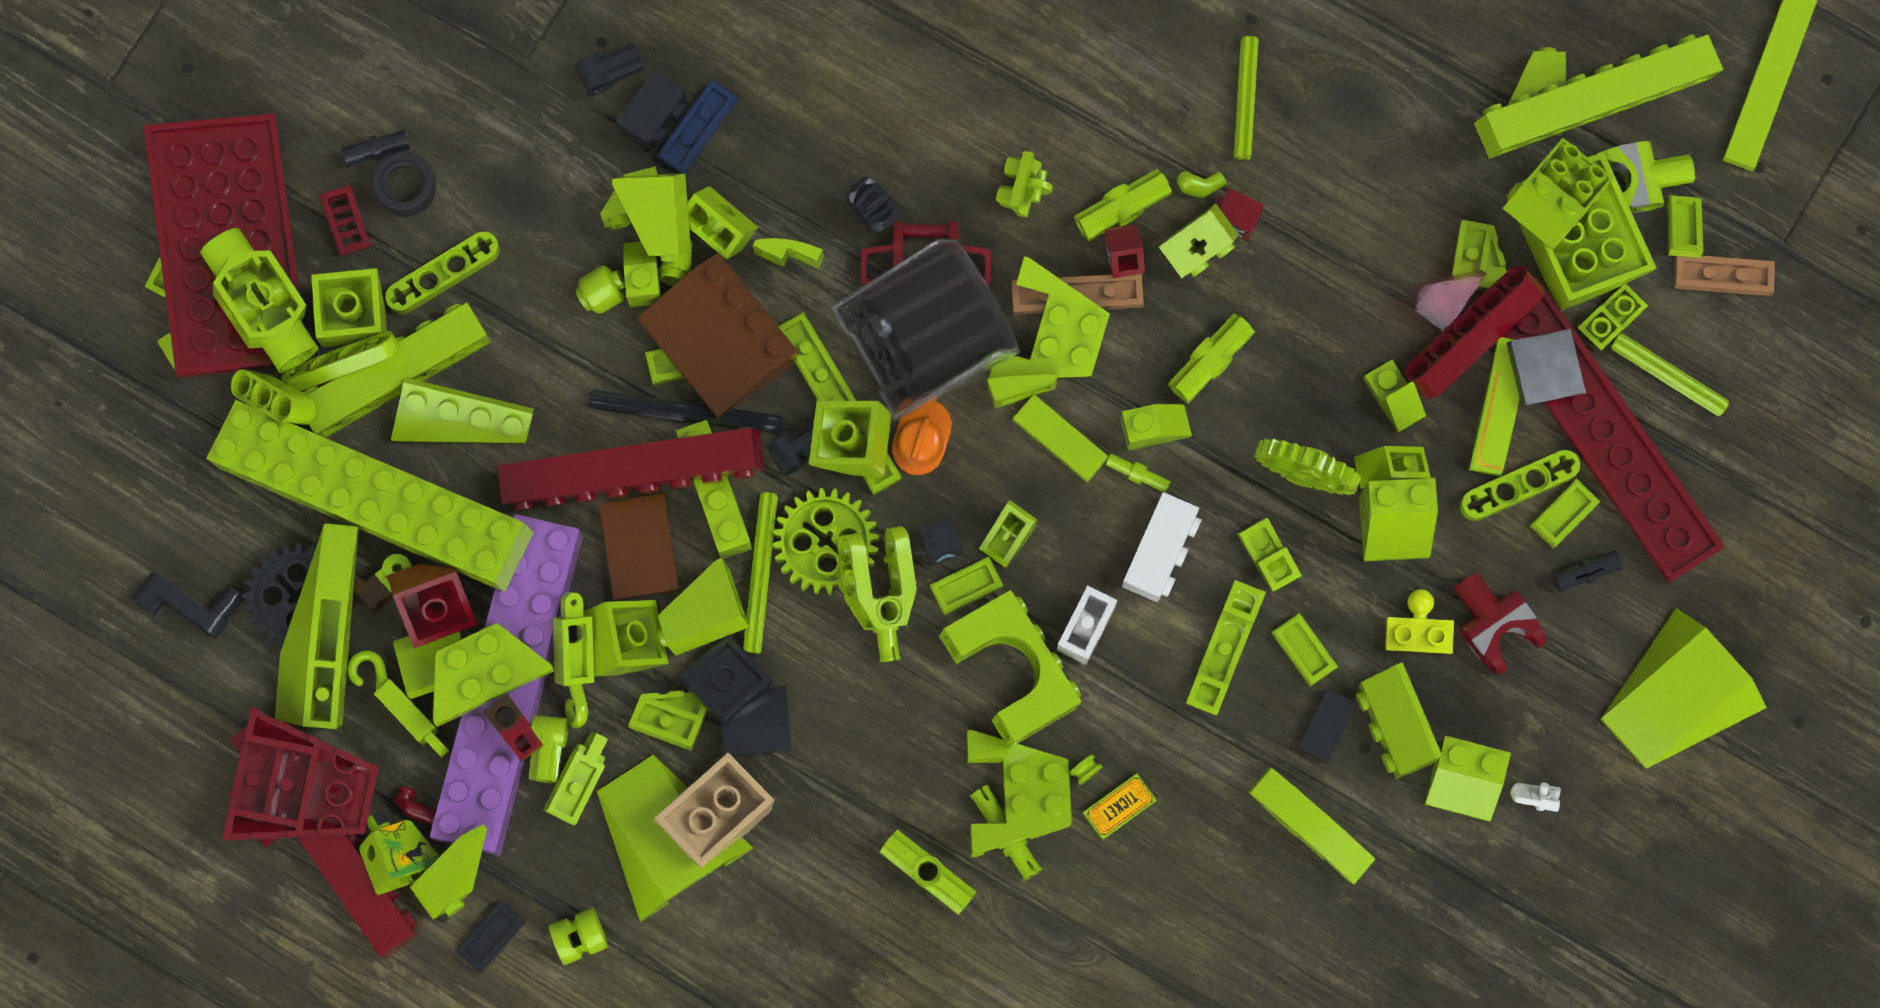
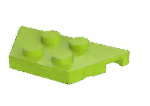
[433,623,555,727]

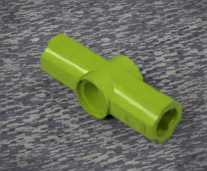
[1074,169,1172,242]
[1168,313,1255,404]
[879,829,977,915]

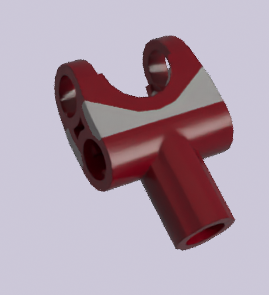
[1453,572,1547,676]

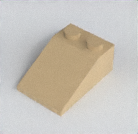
[654,753,775,868]

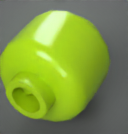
[576,266,626,314]

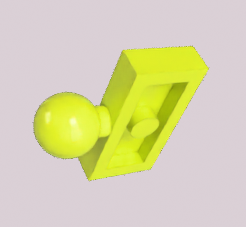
[1385,589,1454,654]

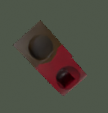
[483,694,544,761]

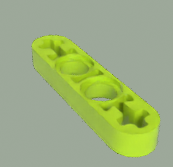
[385,232,500,314]
[281,331,400,391]
[1460,450,1580,521]

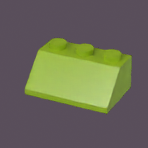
[1355,662,1442,779]

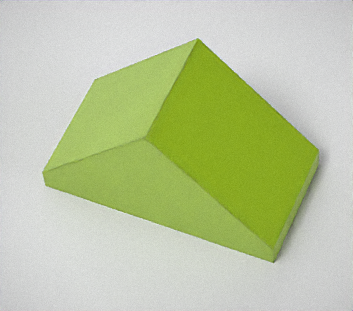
[979,500,1037,568]

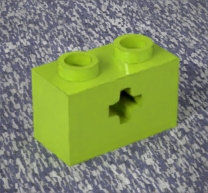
[687,186,759,259]
[1159,204,1239,278]

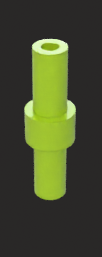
[1106,454,1171,493]

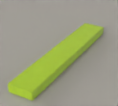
[1722,0,1817,172]
[778,312,902,496]

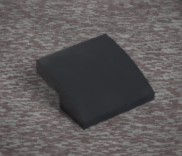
[722,686,792,757]

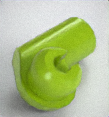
[1177,171,1227,199]

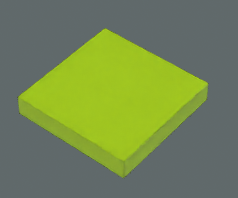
[393,632,462,700]

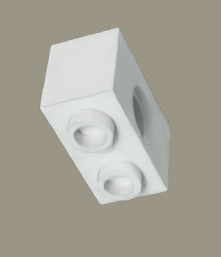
[1056,585,1117,665]

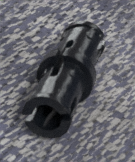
[342,129,410,167]
[1553,550,1623,592]

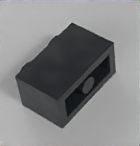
[616,71,688,152]

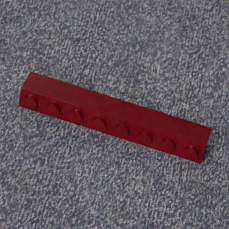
[498,428,764,512]
[229,727,418,959]

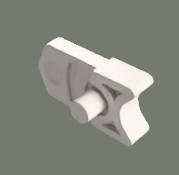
[1510,783,1561,812]

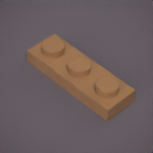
[1674,256,1775,296]

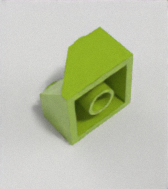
[311,268,387,348]

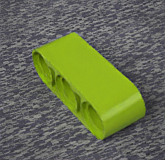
[231,369,316,425]

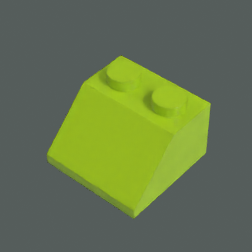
[809,401,892,476]
[583,600,669,677]
[1424,736,1511,822]

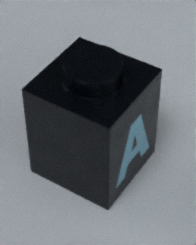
[919,517,961,566]

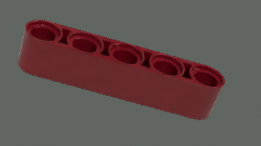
[1405,265,1544,399]

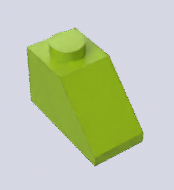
[624,241,661,307]
[1120,404,1192,451]
[1353,446,1431,489]

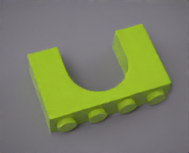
[939,590,1082,749]

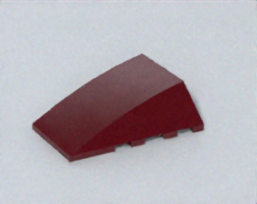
[222,707,379,841]

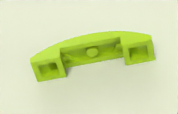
[1186,580,1266,716]

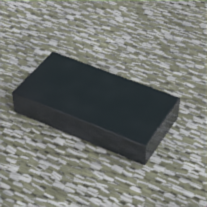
[1297,688,1357,763]
[455,900,526,974]

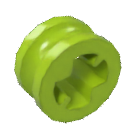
[1069,754,1103,786]

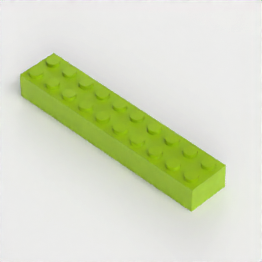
[206,400,534,592]

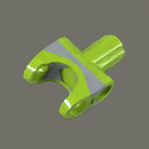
[1600,141,1695,214]

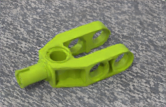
[837,526,917,662]

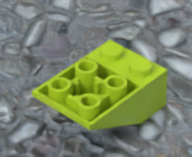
[1503,138,1613,250]

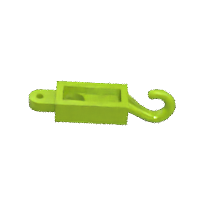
[552,592,594,729]
[347,650,449,757]

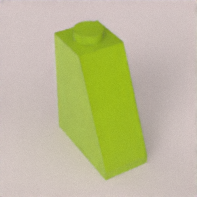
[1507,47,1566,136]
[612,173,691,261]
[657,558,749,656]

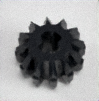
[845,176,898,232]

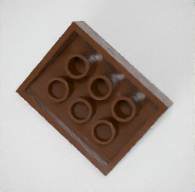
[637,253,798,419]

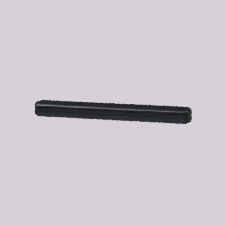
[589,390,783,434]

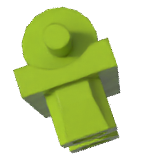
[996,151,1053,218]

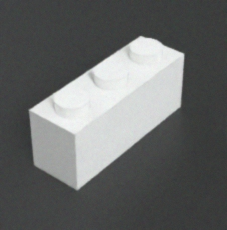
[1122,492,1202,603]

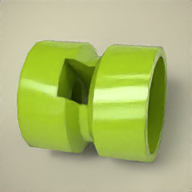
[548,907,609,966]

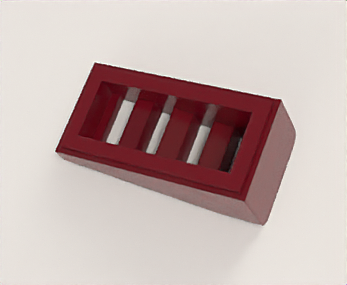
[319,185,371,257]

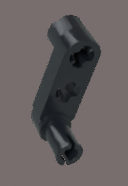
[131,572,245,640]

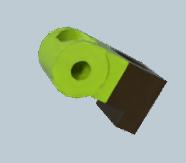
[353,554,412,614]

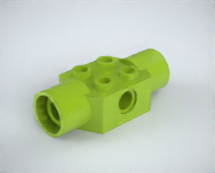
[200,228,318,373]

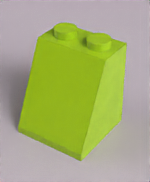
[1359,478,1438,562]

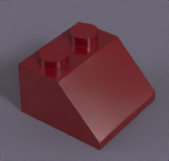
[387,564,477,648]

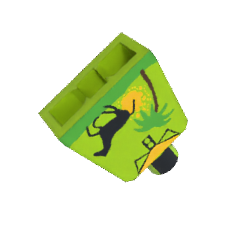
[360,811,439,895]

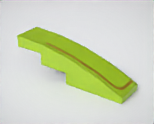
[1469,337,1520,477]

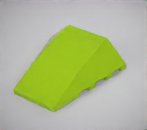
[1600,608,1767,769]
[597,755,754,922]

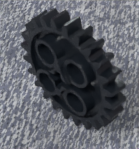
[242,543,315,649]

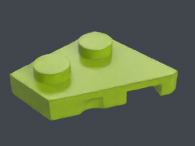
[1449,220,1506,291]
[629,690,708,751]

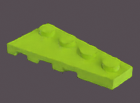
[391,377,534,443]

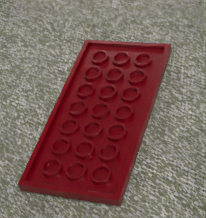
[144,113,309,378]

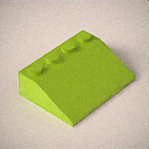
[1507,152,1656,311]

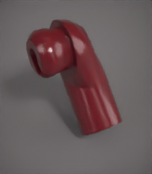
[394,785,437,826]

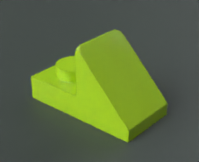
[1363,360,1426,433]

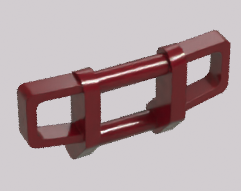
[861,221,991,289]

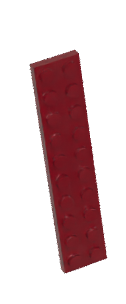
[1502,278,1725,584]

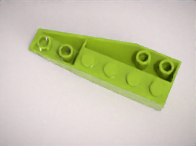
[275,523,359,729]

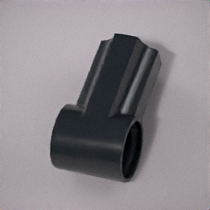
[575,43,644,96]
[766,421,814,476]

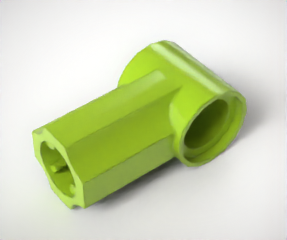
[529,715,569,783]

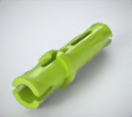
[970,785,1042,881]

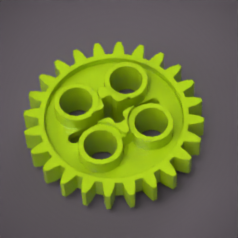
[1254,439,1361,496]
[772,488,879,596]

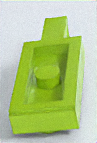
[543,731,608,826]

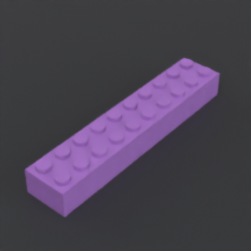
[430,514,583,856]

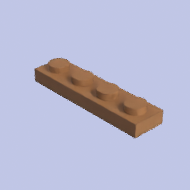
[1011,273,1144,315]

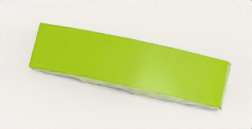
[1248,767,1375,884]

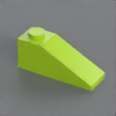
[410,824,487,919]

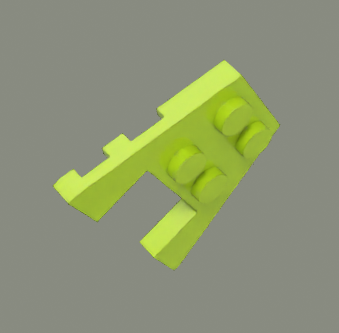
[989,256,1110,378]
[966,730,1072,857]

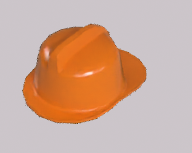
[892,399,952,475]

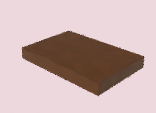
[599,493,680,601]

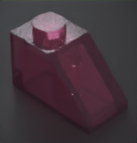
[1413,270,1487,331]

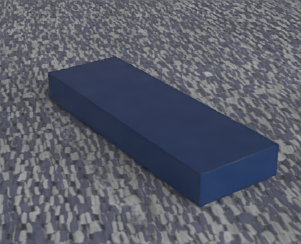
[656,80,738,174]

